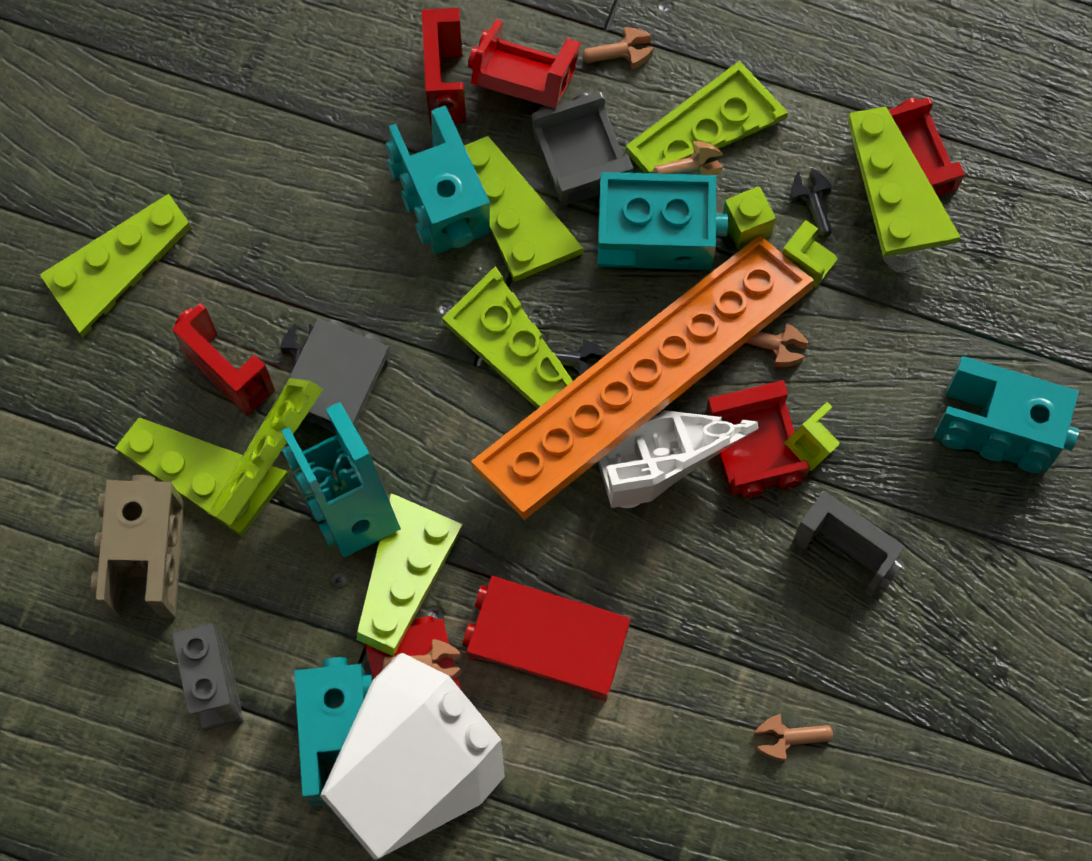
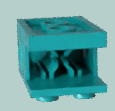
[385,105,490,255]
[597,172,728,270]
[933,356,1079,473]
[281,402,401,558]
[294,657,373,806]

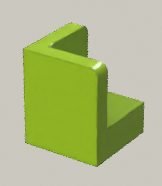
[782,220,838,288]
[784,402,839,471]

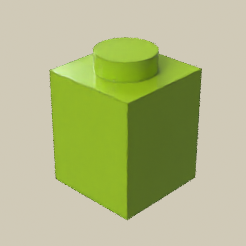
[723,186,776,250]

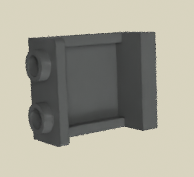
[532,92,633,207]
[287,318,391,433]
[792,491,905,596]
[173,623,244,731]

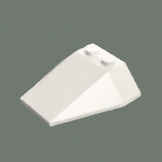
[320,653,505,860]

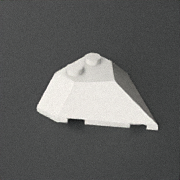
[599,410,758,508]

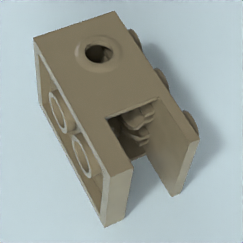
[91,475,185,618]

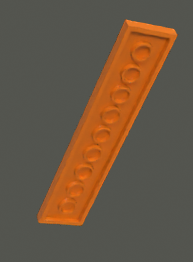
[471,235,814,520]

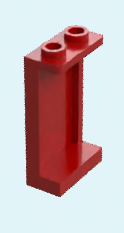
[462,576,631,702]

